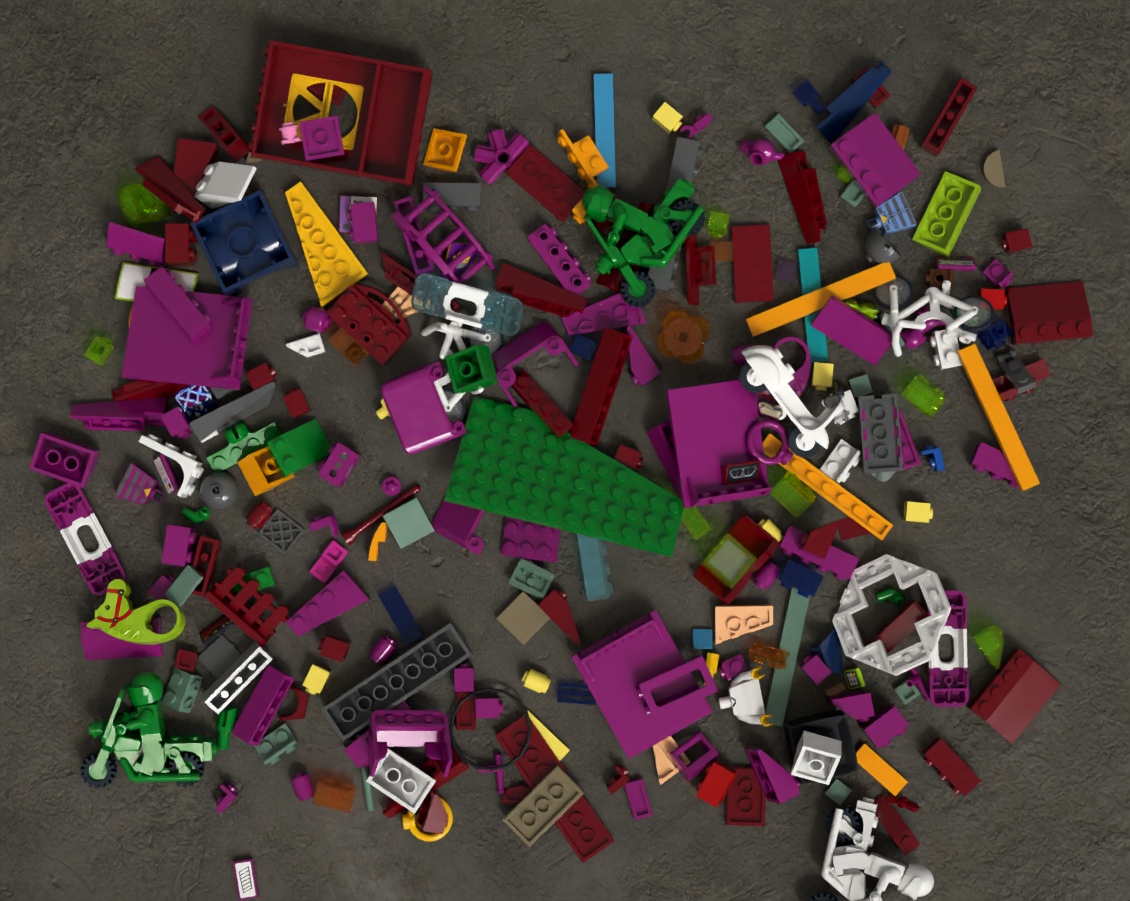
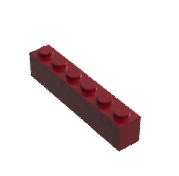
[570,327,633,446]

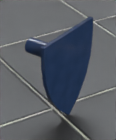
[810,627,843,675]

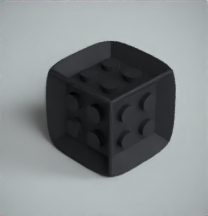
[783,710,858,784]

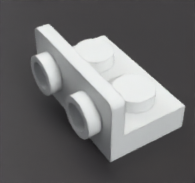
[930,330,962,370]
[819,439,861,484]

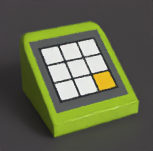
[844,667,865,689]

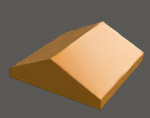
[423,128,467,172]

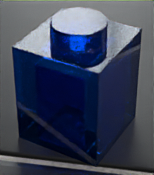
[570,334,598,362]

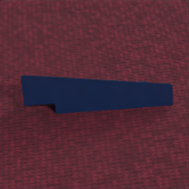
[816,60,891,144]

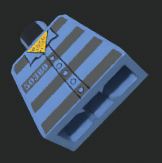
[867,192,917,235]

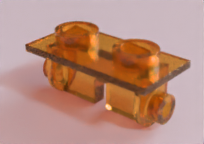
[748,642,790,670]

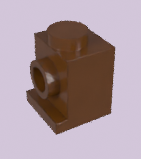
[924,269,954,290]

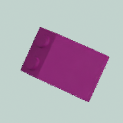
[744,747,801,804]

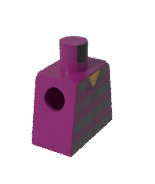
[114,463,165,505]

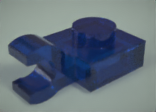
[792,80,824,115]

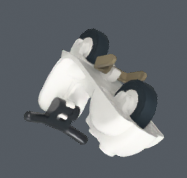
[739,345,850,458]

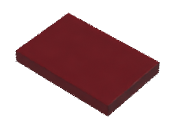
[726,766,766,826]

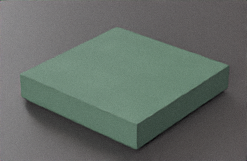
[383,497,435,549]

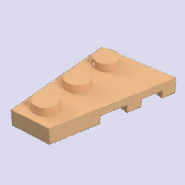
[715,604,773,644]

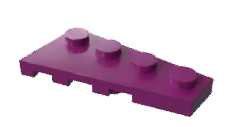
[561,293,647,336]

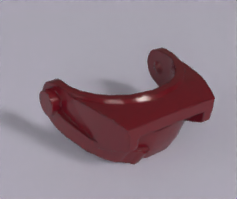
[279,684,310,721]

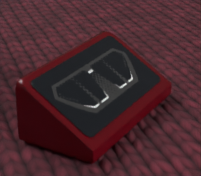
[720,460,760,485]

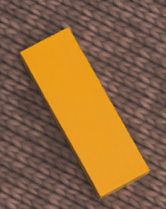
[856,743,908,796]

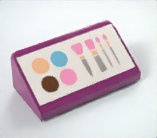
[154,454,181,494]

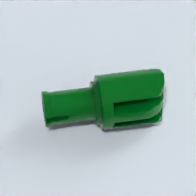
[215,707,237,750]

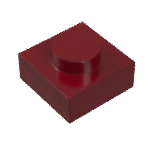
[174,649,199,672]

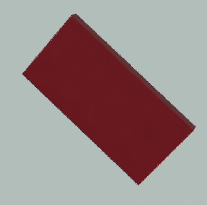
[505,144,585,223]
[731,225,774,303]

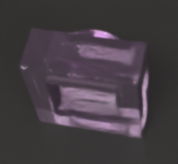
[774,260,797,283]

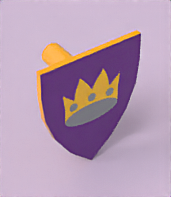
[445,242,481,277]

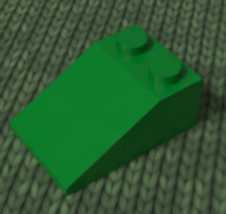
[265,419,331,479]

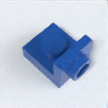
[919,445,945,472]

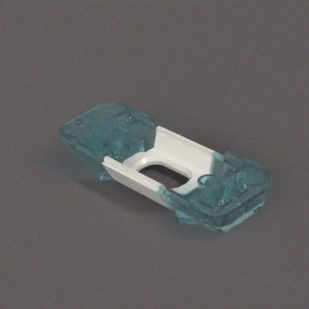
[411,273,523,336]

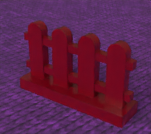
[204,566,289,647]

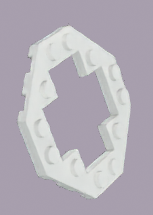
[832,554,951,676]

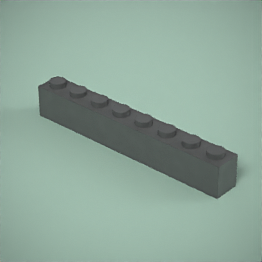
[648,137,702,293]

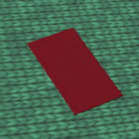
[838,517,870,541]

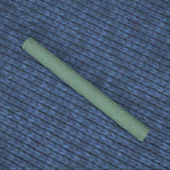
[356,734,375,812]

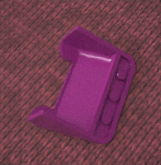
[381,361,467,455]
[433,499,485,555]

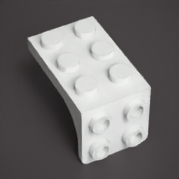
[139,434,204,498]

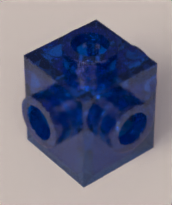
[977,318,1013,351]

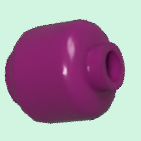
[302,306,333,333]

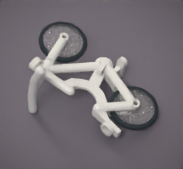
[873,275,995,357]
[421,318,504,422]

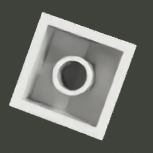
[791,731,842,785]

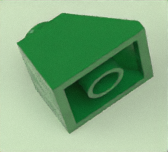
[445,345,498,394]

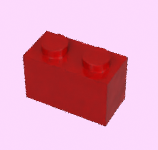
[696,761,738,807]

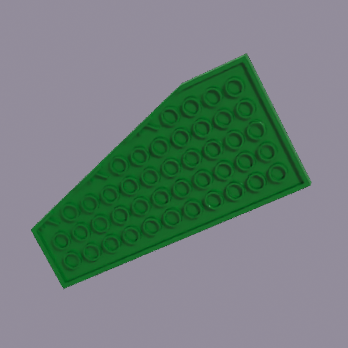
[445,396,684,557]

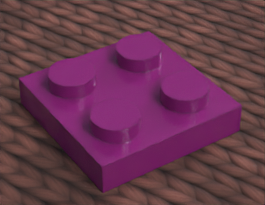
[299,116,345,161]

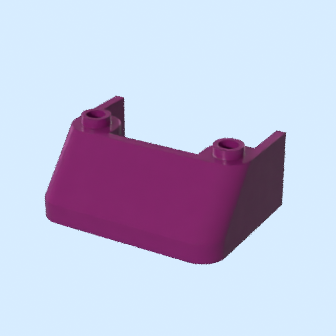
[491,322,579,408]
[368,710,453,777]

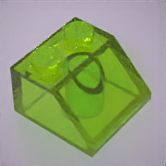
[116,183,170,228]

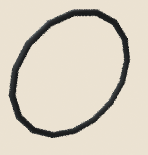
[449,687,532,771]

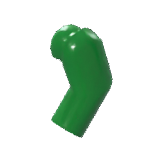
[875,588,905,606]

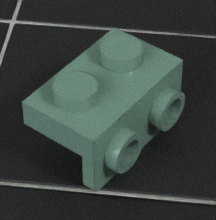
[508,558,555,600]
[162,668,203,713]

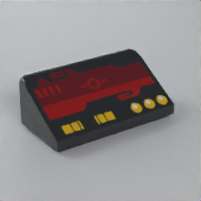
[199,614,235,645]

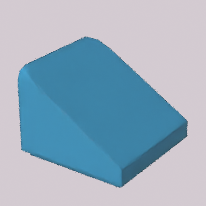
[692,629,712,649]

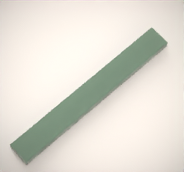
[764,572,814,727]

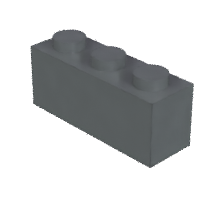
[423,183,481,212]

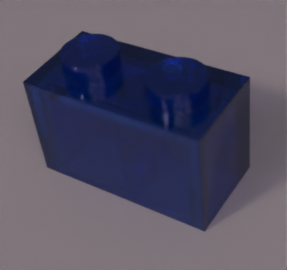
[777,559,824,599]

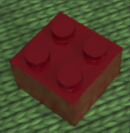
[165,223,198,267]

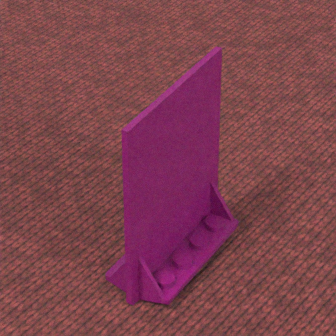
[121,286,253,390]
[666,380,772,508]
[572,610,713,759]

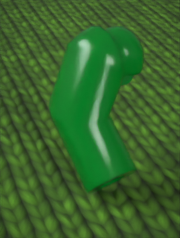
[181,507,210,523]

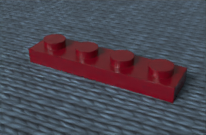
[511,370,573,438]

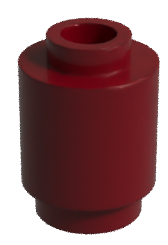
[245,501,273,530]

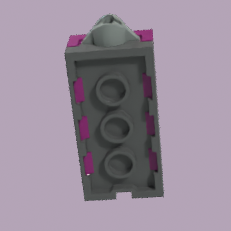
[857,393,903,482]

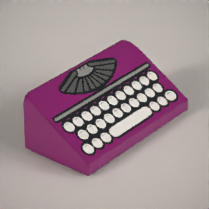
[935,256,977,272]

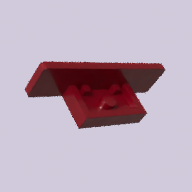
[684,234,716,306]
[973,359,1050,405]

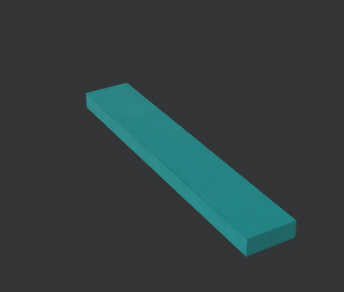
[798,248,828,363]

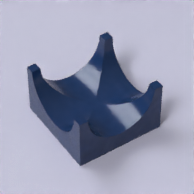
[190,190,299,296]

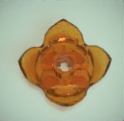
[657,309,711,363]

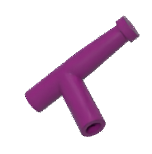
[906,667,930,701]
[479,754,505,794]

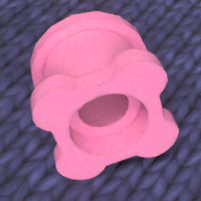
[279,122,301,145]

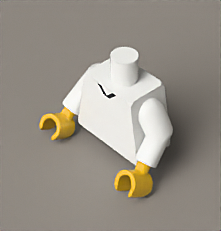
[718,666,773,726]

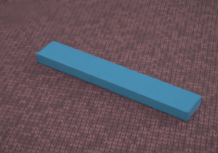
[594,73,616,188]

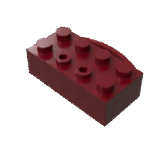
[327,284,413,366]

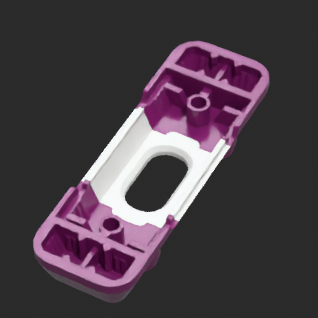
[44,483,126,595]
[927,590,969,707]

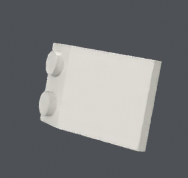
[194,162,257,209]
[366,748,436,814]

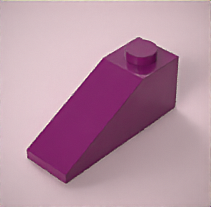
[626,325,661,387]

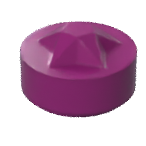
[382,477,402,496]

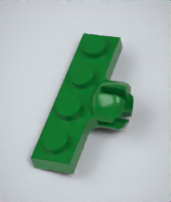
[206,421,282,472]

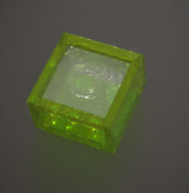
[700,533,757,588]

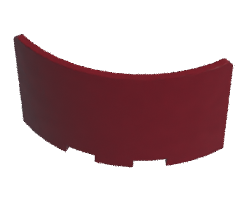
[693,515,780,605]

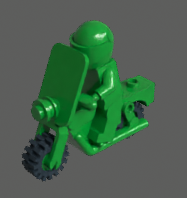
[582,179,705,308]
[80,671,217,789]

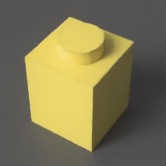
[652,102,683,134]
[811,362,834,391]
[903,501,933,523]
[303,663,332,695]

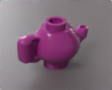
[739,139,784,166]

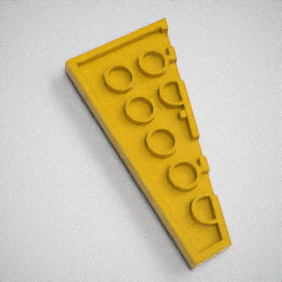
[285,181,368,308]

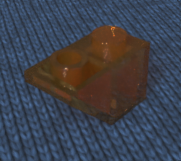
[328,327,369,367]

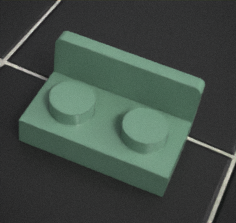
[254,723,299,765]

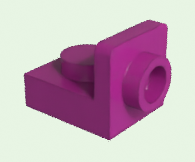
[982,259,1014,289]
[718,654,748,681]
[215,782,239,814]

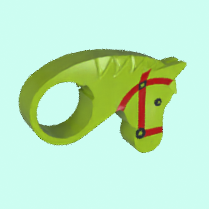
[86,579,185,645]

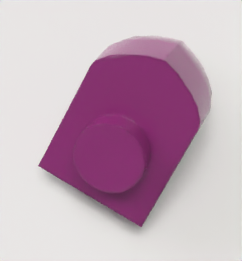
[308,515,338,539]

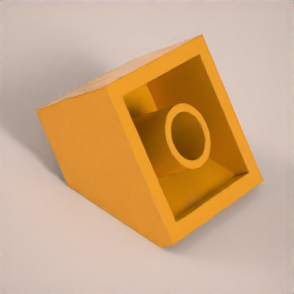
[237,447,295,496]

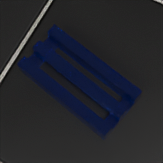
[557,682,596,705]

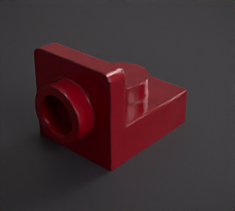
[607,763,630,795]

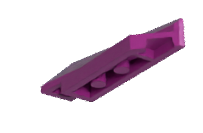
[70,397,167,431]

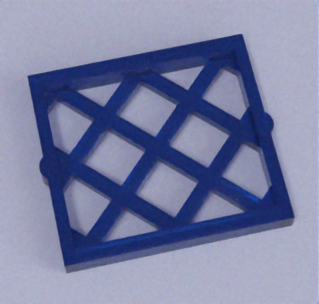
[174,385,218,422]

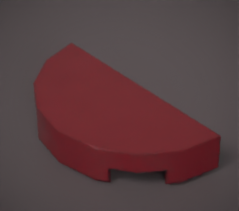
[501,784,532,804]

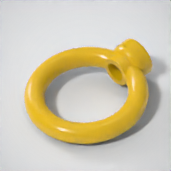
[402,797,453,842]

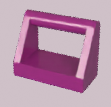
[669,731,719,782]

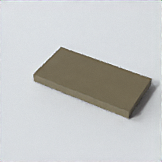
[502,765,585,847]

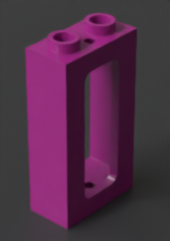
[636,654,718,720]

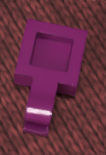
[680,113,713,140]

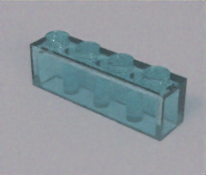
[577,534,613,601]

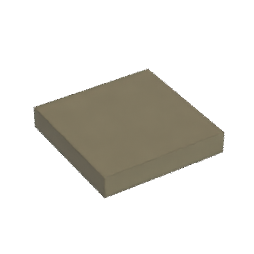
[496,591,550,645]

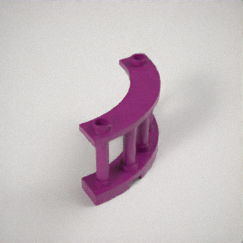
[391,185,495,286]

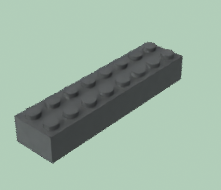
[321,622,473,741]

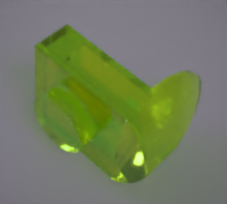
[707,210,730,239]

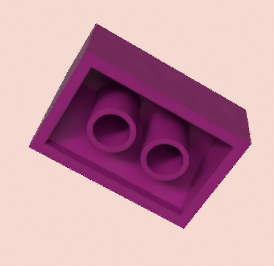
[106,222,166,267]
[29,431,101,488]

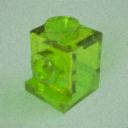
[84,336,115,367]

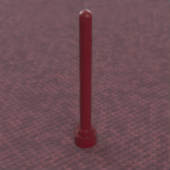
[341,485,421,546]

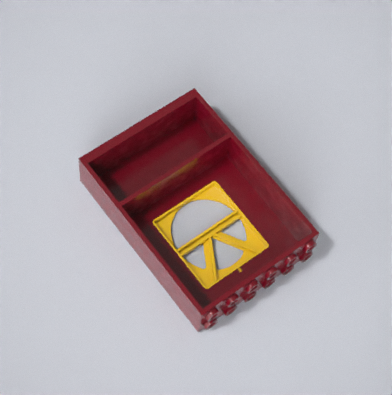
[248,40,433,187]

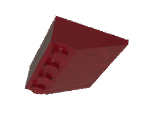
[1006,281,1093,345]
[967,648,1061,744]

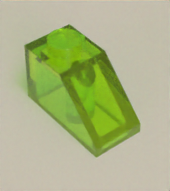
[971,624,1004,669]

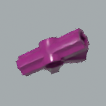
[474,129,529,186]

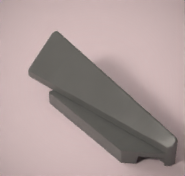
[189,381,277,441]

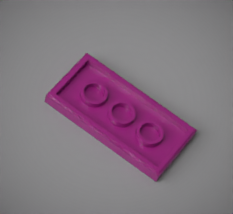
[811,295,892,366]

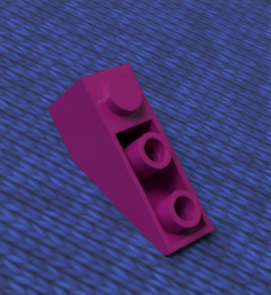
[969,442,1019,489]

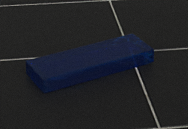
[378,586,424,645]

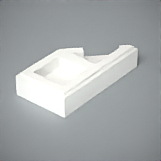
[286,333,326,358]

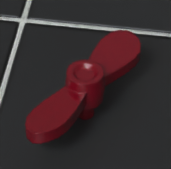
[885,795,919,812]

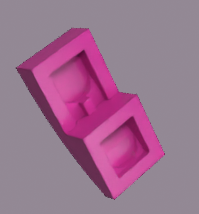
[309,540,348,584]

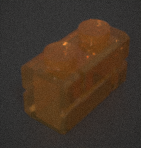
[313,777,357,813]

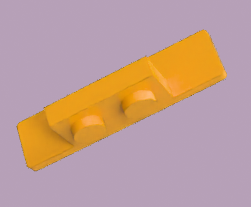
[557,129,609,188]

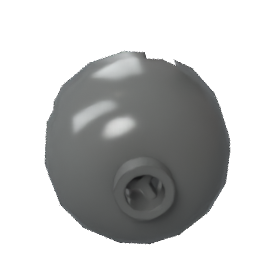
[864,228,901,265]
[200,472,239,510]

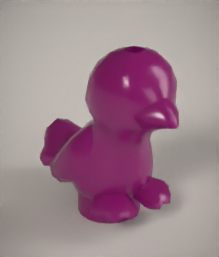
[900,306,946,349]

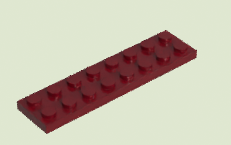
[495,715,615,863]

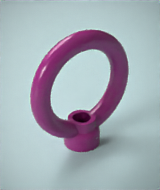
[747,419,793,465]

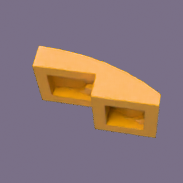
[368,523,387,561]

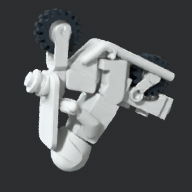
[808,797,934,901]

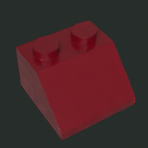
[798,521,840,559]

